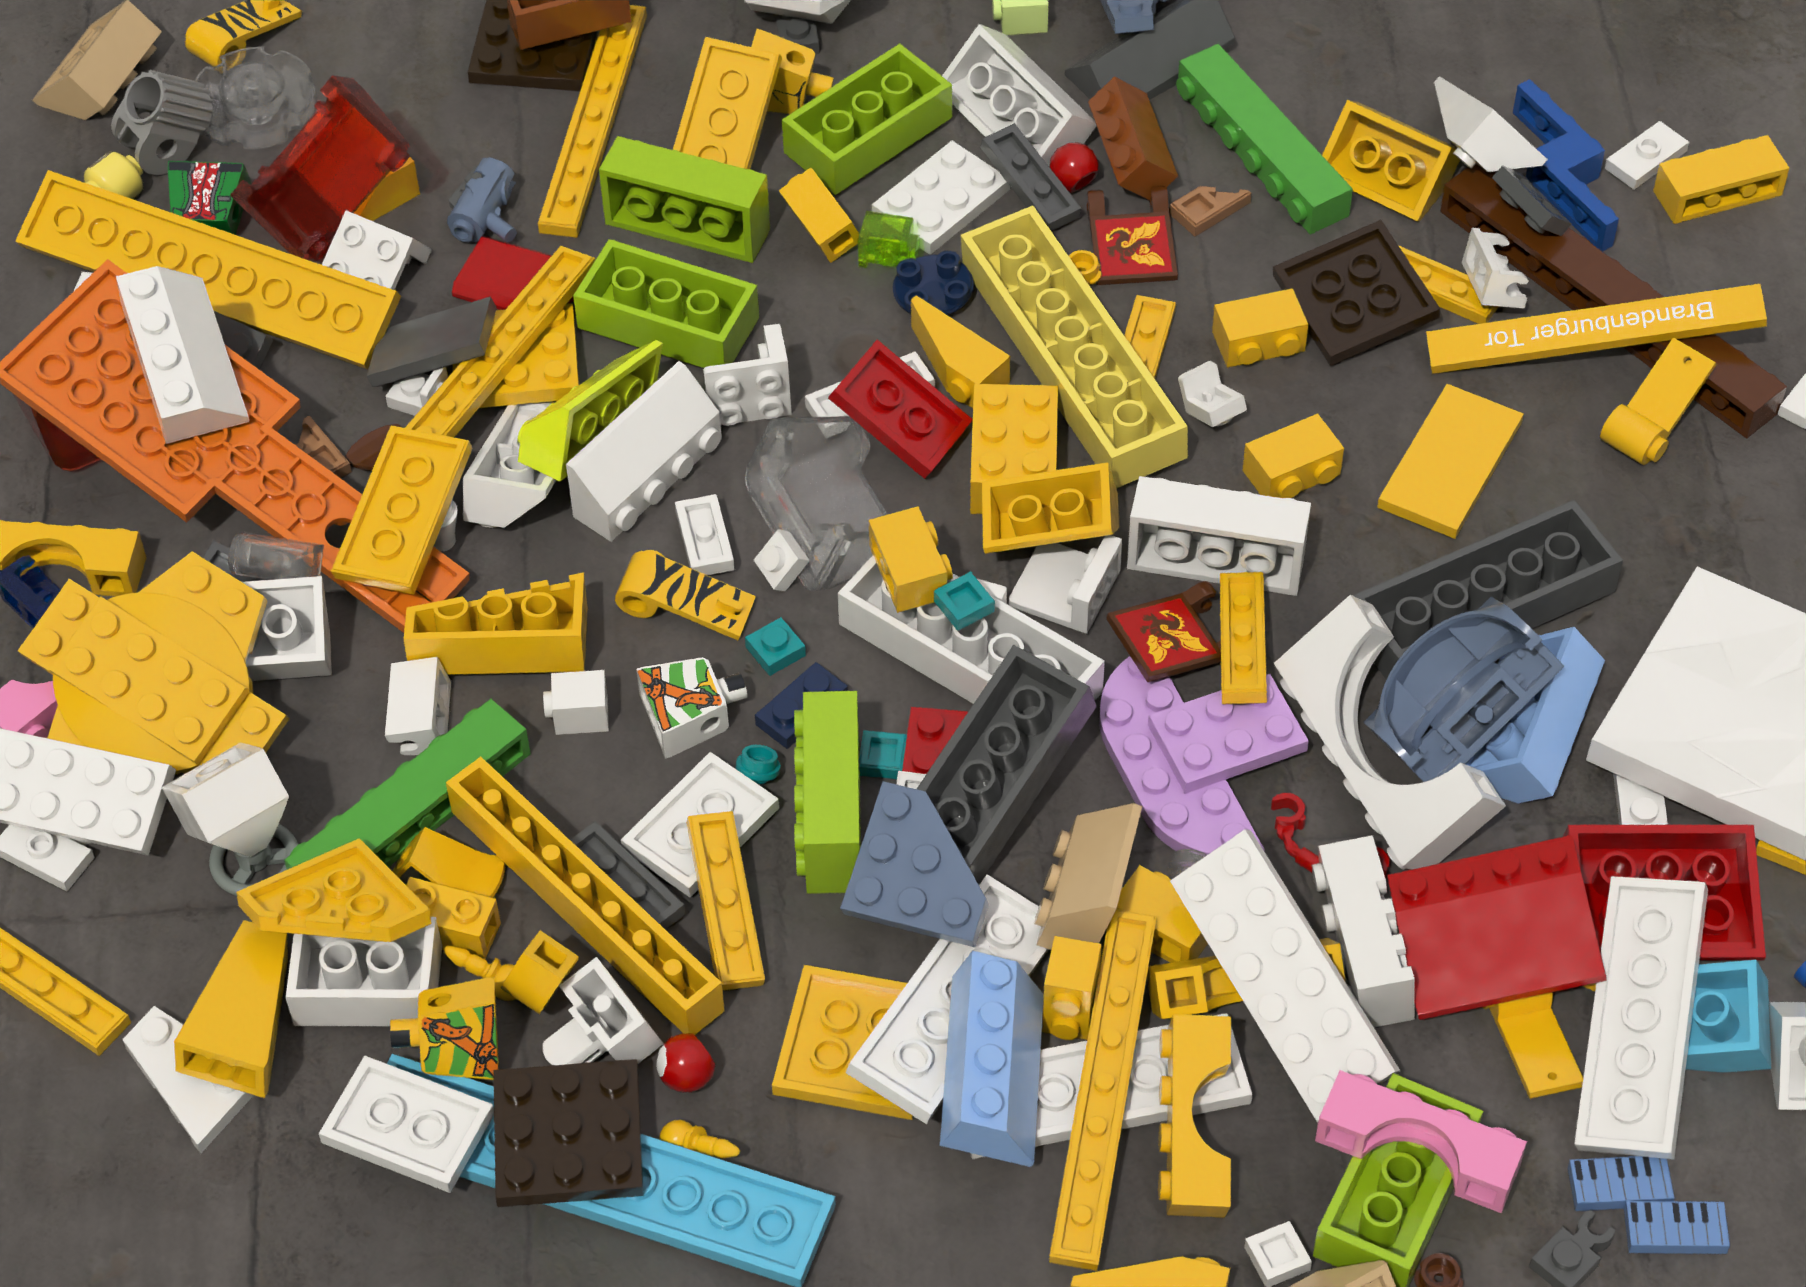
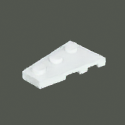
[123,1006,254,1154]

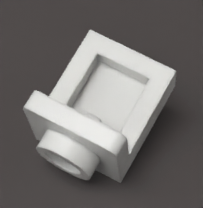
[1178,361,1247,427]

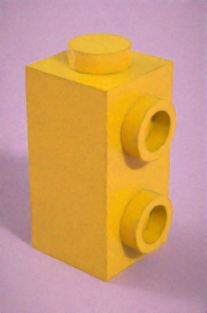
[779,167,863,263]
[406,877,501,959]

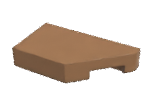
[1169,186,1251,237]
[296,416,352,478]

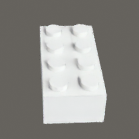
[1127,476,1311,596]

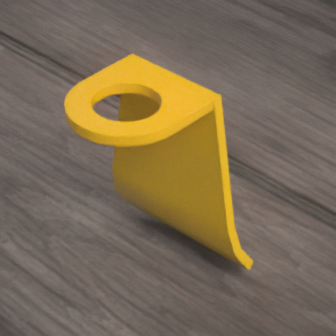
[393,827,505,898]

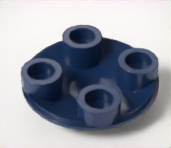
[893,250,974,315]

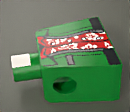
[168,161,251,235]

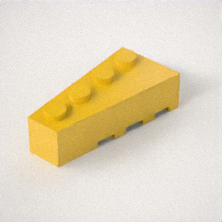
[404,572,588,675]

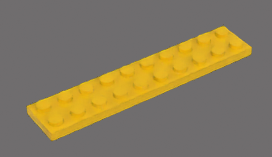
[15,170,401,369]

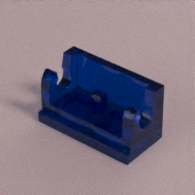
[0,555,61,629]

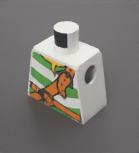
[636,657,747,759]

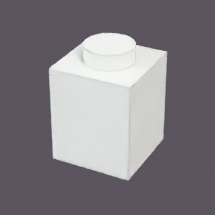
[543,670,609,735]

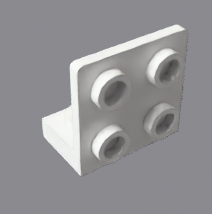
[322,210,432,290]
[703,324,792,426]
[1009,535,1122,634]

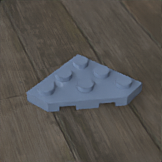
[840,781,989,947]

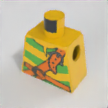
[390,977,499,1080]

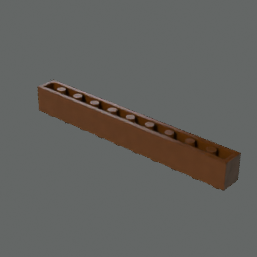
[1440,164,1787,439]

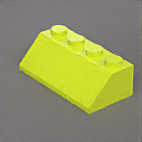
[518,340,663,481]

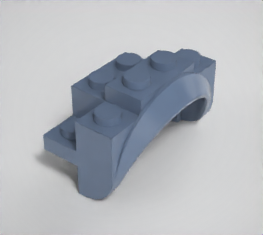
[1363,597,1564,782]

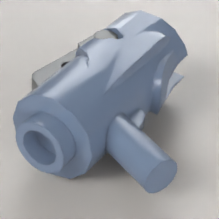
[447,157,517,243]

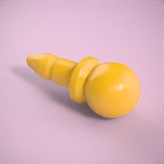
[444,946,516,1001]
[659,1120,740,1158]

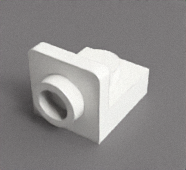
[386,367,448,416]

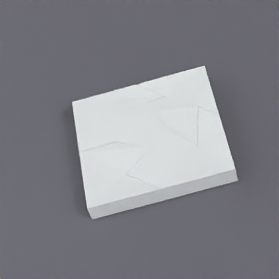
[1586,566,1806,861]

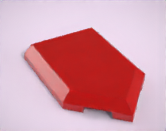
[452,236,574,310]

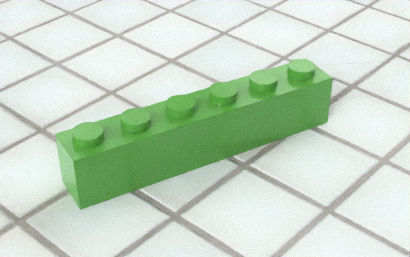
[1176,44,1353,235]
[284,699,531,869]

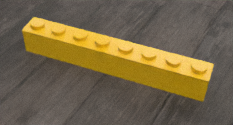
[446,757,725,1035]

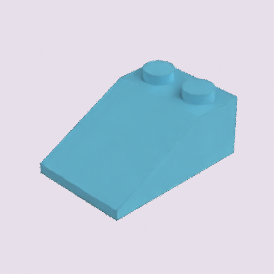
[1686,960,1772,1073]

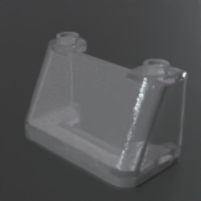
[745,416,888,591]

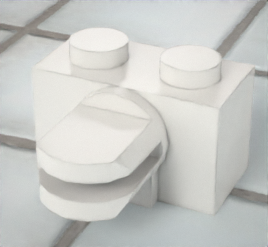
[543,957,664,1065]

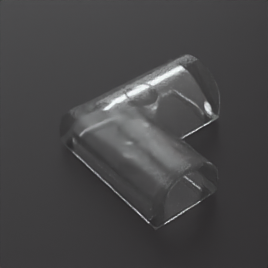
[228,532,324,580]

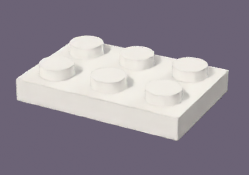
[872,141,1010,255]
[621,752,779,898]
[319,1055,494,1193]

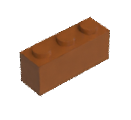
[507,0,631,50]
[1088,76,1178,200]

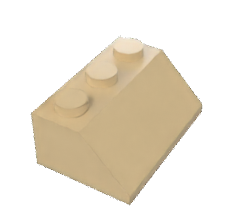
[32,0,162,120]
[1034,803,1142,950]

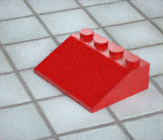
[1563,825,1766,960]
[1387,835,1607,1020]

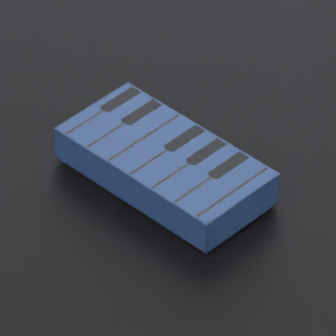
[1567,1156,1675,1211]
[1624,1201,1730,1254]

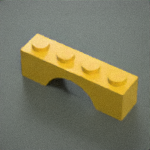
[0,520,147,596]
[1147,938,1345,1019]
[1158,1014,1231,1218]

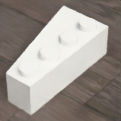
[1312,835,1415,1027]

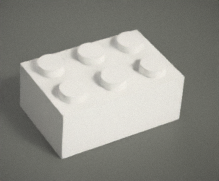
[286,917,442,1026]

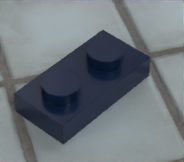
[755,662,848,749]

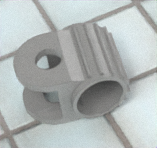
[111,70,213,175]

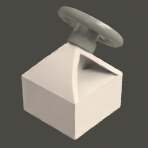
[161,742,298,896]

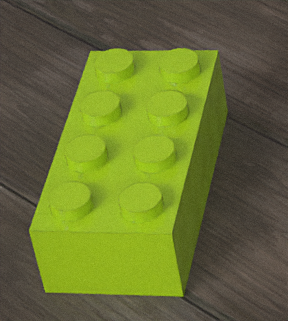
[782,43,952,195]
[599,136,770,263]
[573,239,759,368]
[794,691,861,894]
[1313,1073,1483,1287]

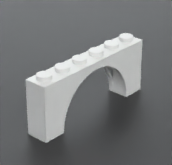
[1274,595,1506,870]

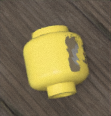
[84,152,143,199]

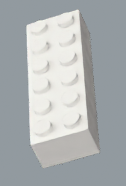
[838,555,1105,704]

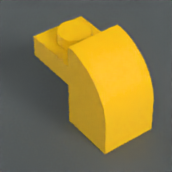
[501,930,579,1015]

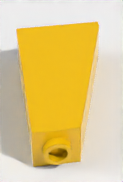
[174,920,288,1098]

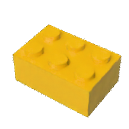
[970,384,1058,514]

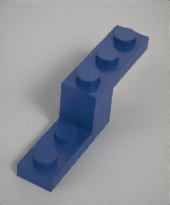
[1513,79,1619,252]

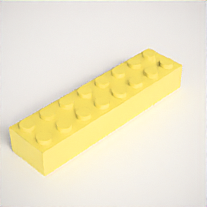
[961,206,1188,488]

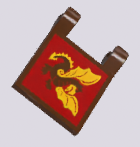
[1086,186,1178,285]
[1106,581,1221,682]

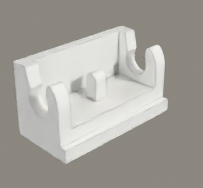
[1462,228,1528,308]
[385,657,451,755]

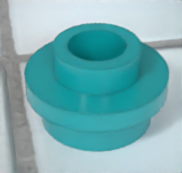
[735,745,781,784]

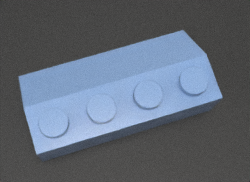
[1466,627,1605,804]
[940,951,1044,1167]

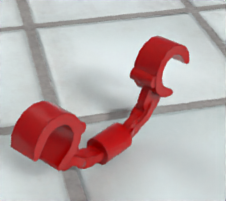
[1271,793,1389,879]

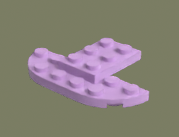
[1099,656,1309,857]

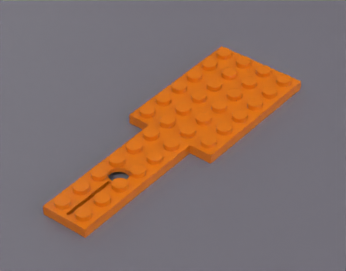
[0,259,470,633]

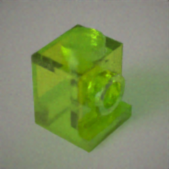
[858,211,920,268]

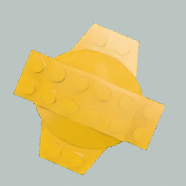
[18,551,289,774]

